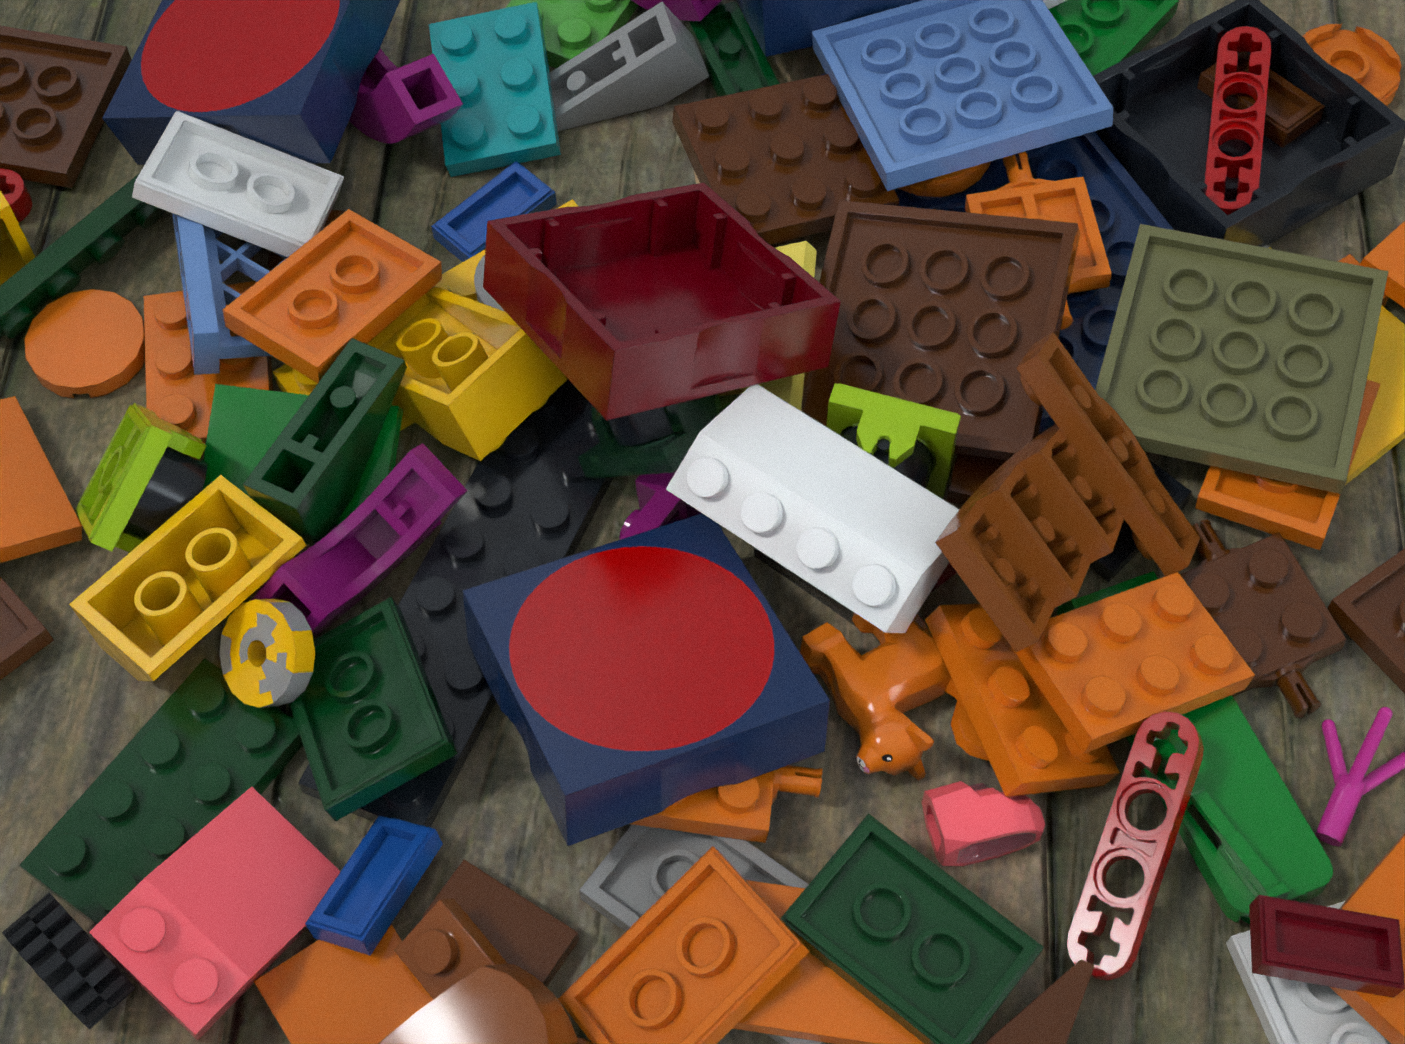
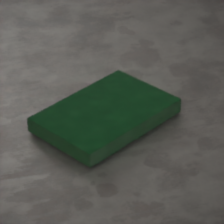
[290,597,458,821]
[781,813,1044,1044]

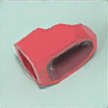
[922,781,1045,866]

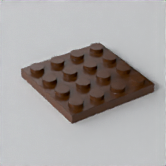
[801,200,1080,460]

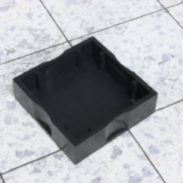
[1093,0,1405,247]

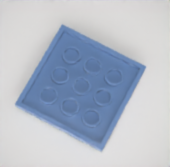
[812,0,1113,191]

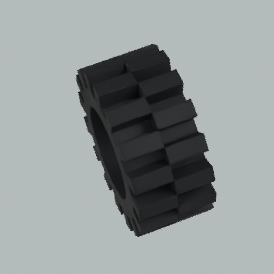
[2,892,136,1030]

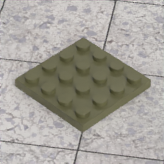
[1095,224,1388,494]

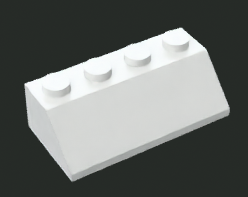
[666,384,960,633]

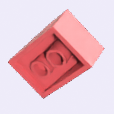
[89,787,341,1041]

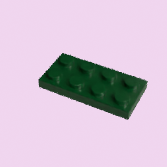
[19,658,303,926]

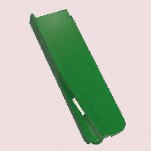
[1057,571,1333,924]

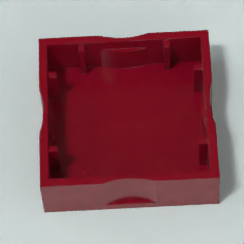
[483,182,841,420]

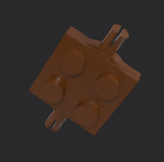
[1180,519,1347,718]

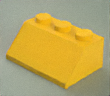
[69,475,306,681]

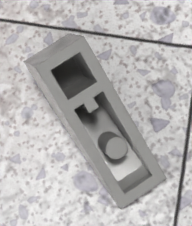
[549,2,709,131]

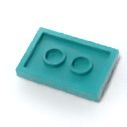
[429,2,561,177]

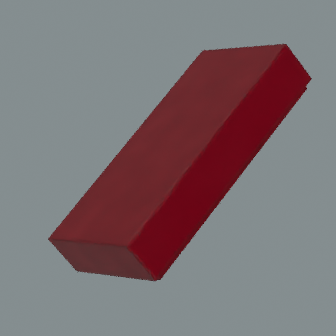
[1249,895,1405,998]

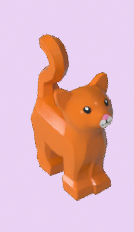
[799,613,989,781]

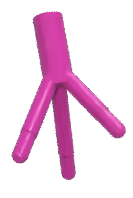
[1315,707,1405,847]

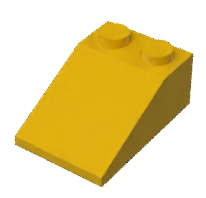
[367,286,567,461]

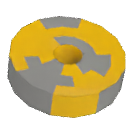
[219,599,315,708]

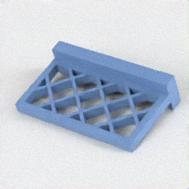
[172,213,323,375]

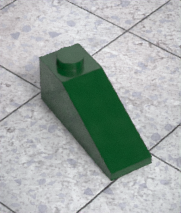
[243,338,407,546]

